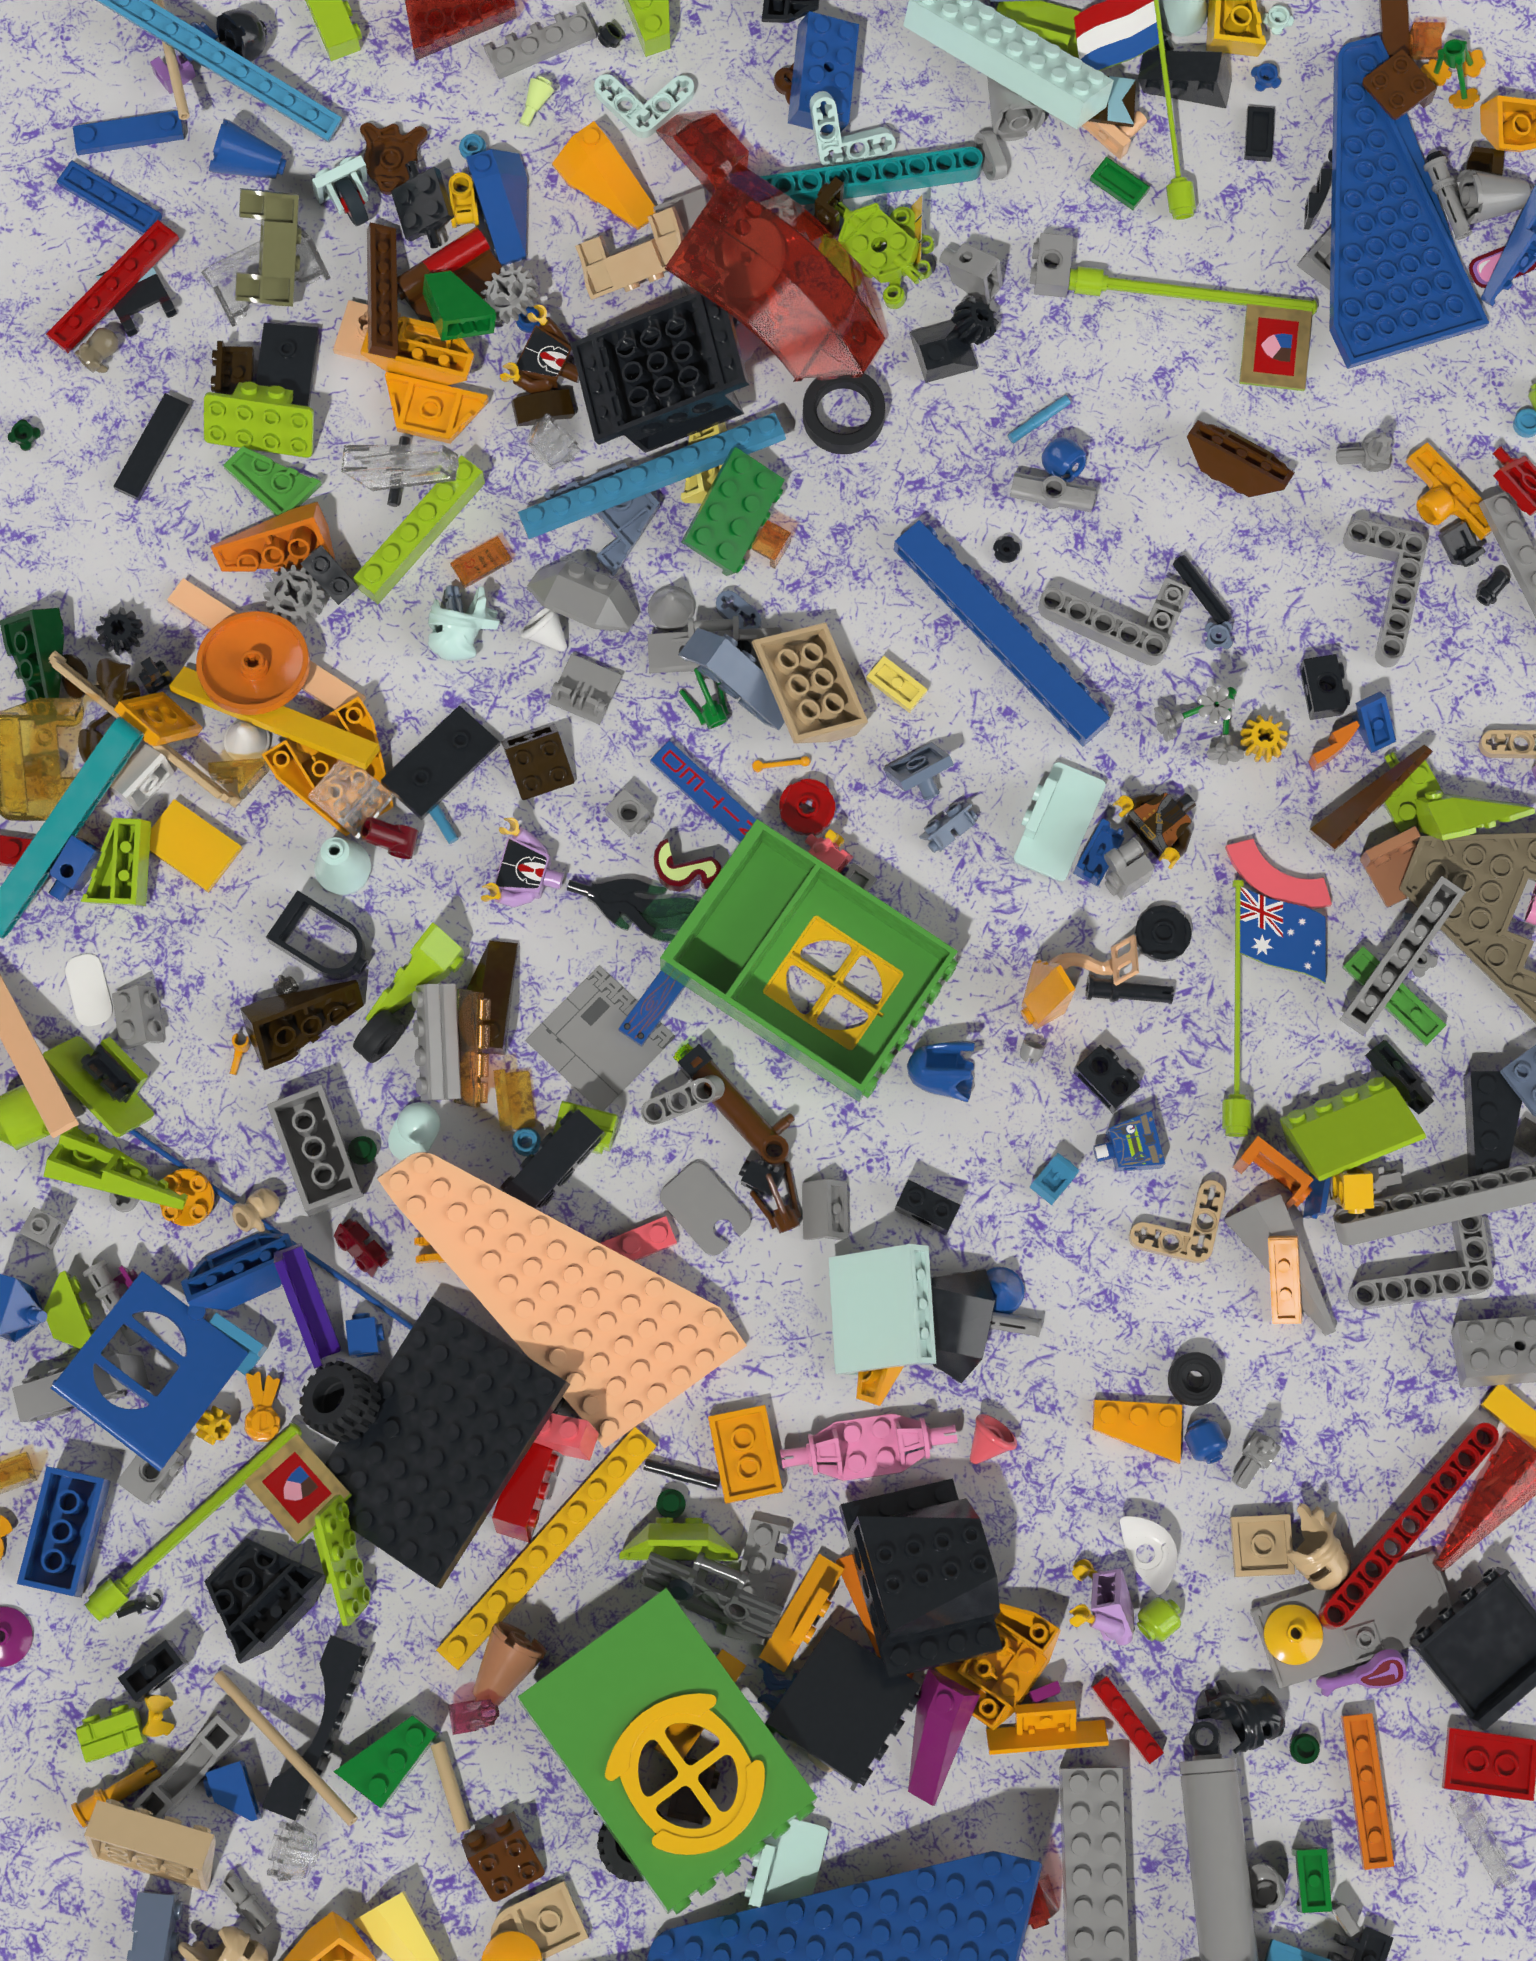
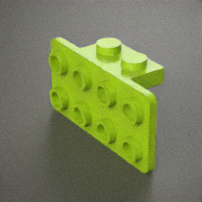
[996,0,1082,58]
[204,382,314,458]
[43,1036,154,1137]
[313,1495,371,1626]

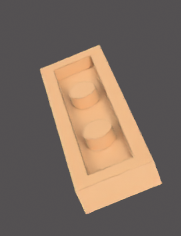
[1082,111,1147,160]

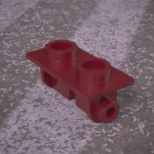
[334,1218,390,1277]

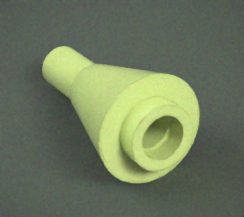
[519,76,555,127]

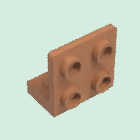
[1359,826,1420,907]

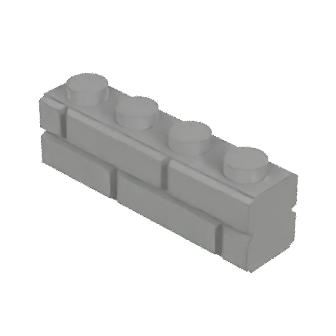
[412,984,461,1101]

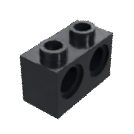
[1073,1044,1140,1114]

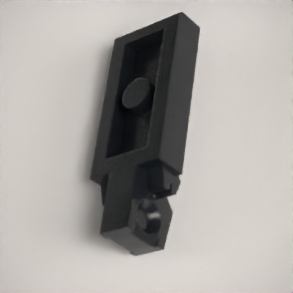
[138,657,173,694]
[1365,1040,1434,1115]

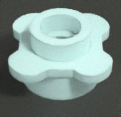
[1261,5,1294,35]

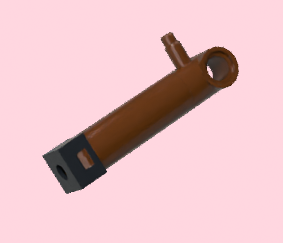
[678,1044,795,1167]

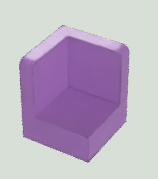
[150,55,196,94]

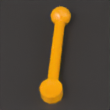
[752,756,811,773]

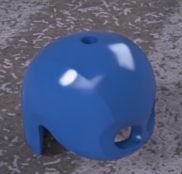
[1041,437,1086,482]

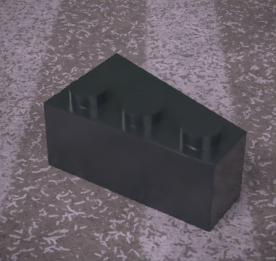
[1138,50,1232,108]

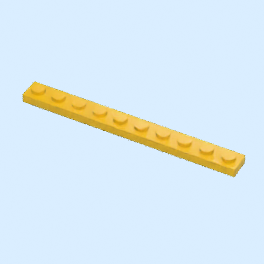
[436,1427,657,1671]

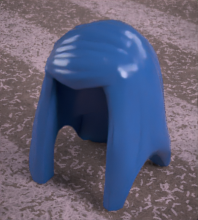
[907,1041,975,1102]

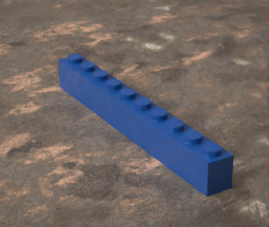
[894,520,1110,747]

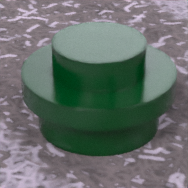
[348,1136,377,1165]
[656,1489,686,1519]
[1289,1733,1320,1764]

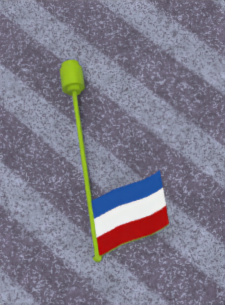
[1074,0,1196,220]

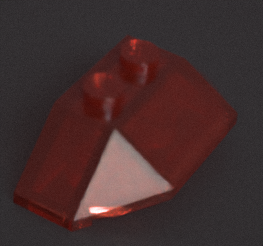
[656,113,749,209]

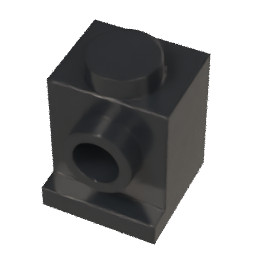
[738,1159,785,1201]

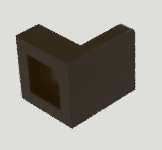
[1466,146,1505,176]

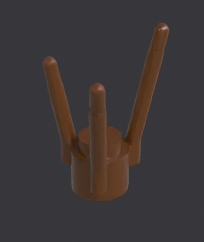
[750,1161,802,1234]

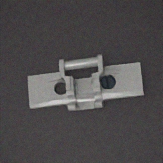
[647,616,782,681]

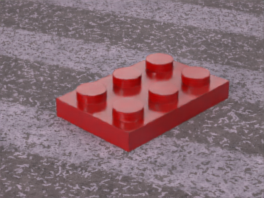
[1442,1728,1536,1801]

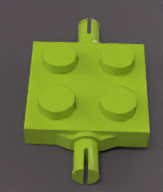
[1383,752,1444,836]

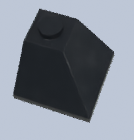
[910,321,978,383]

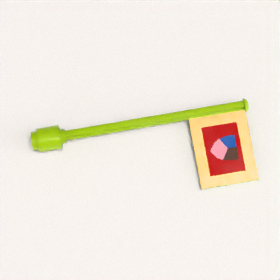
[1068,266,1318,391]
[84,1423,352,1622]

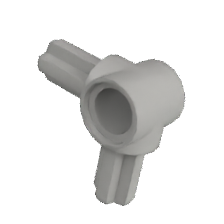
[1336,433,1392,472]
[1232,1430,1281,1489]

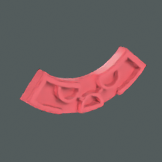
[1225,839,1332,909]

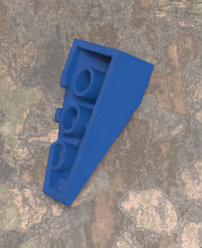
[466,149,528,266]

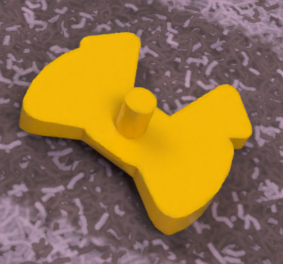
[142,1694,175,1737]

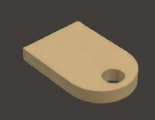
[491,1881,589,1960]

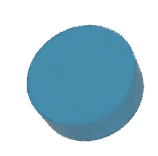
[1513,408,1536,438]

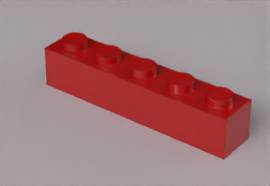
[1091,1676,1164,1764]

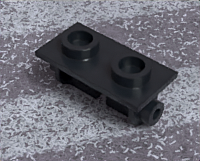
[300,545,359,605]
[80,1044,139,1103]

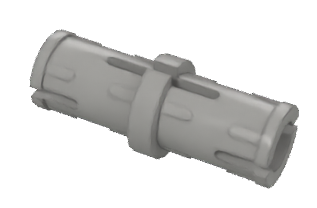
[220,1874,273,1934]

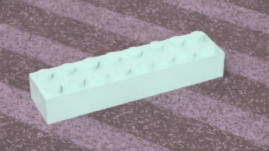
[903,0,1114,129]

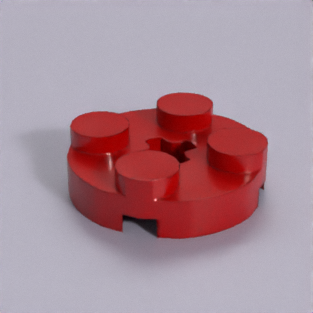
[779,779,836,836]

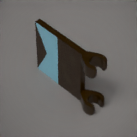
[1088,75,1136,128]

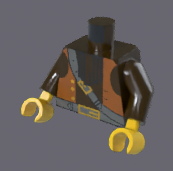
[1112,792,1196,869]

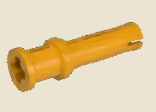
[71,1759,162,1828]

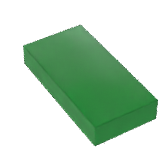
[1090,157,1150,210]

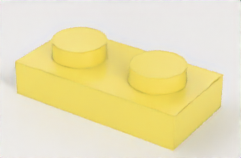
[866,656,928,713]

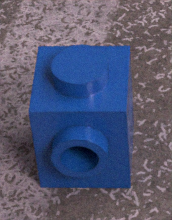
[345,1313,385,1358]

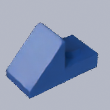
[1352,692,1396,753]

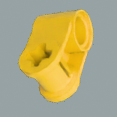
[449,172,480,228]

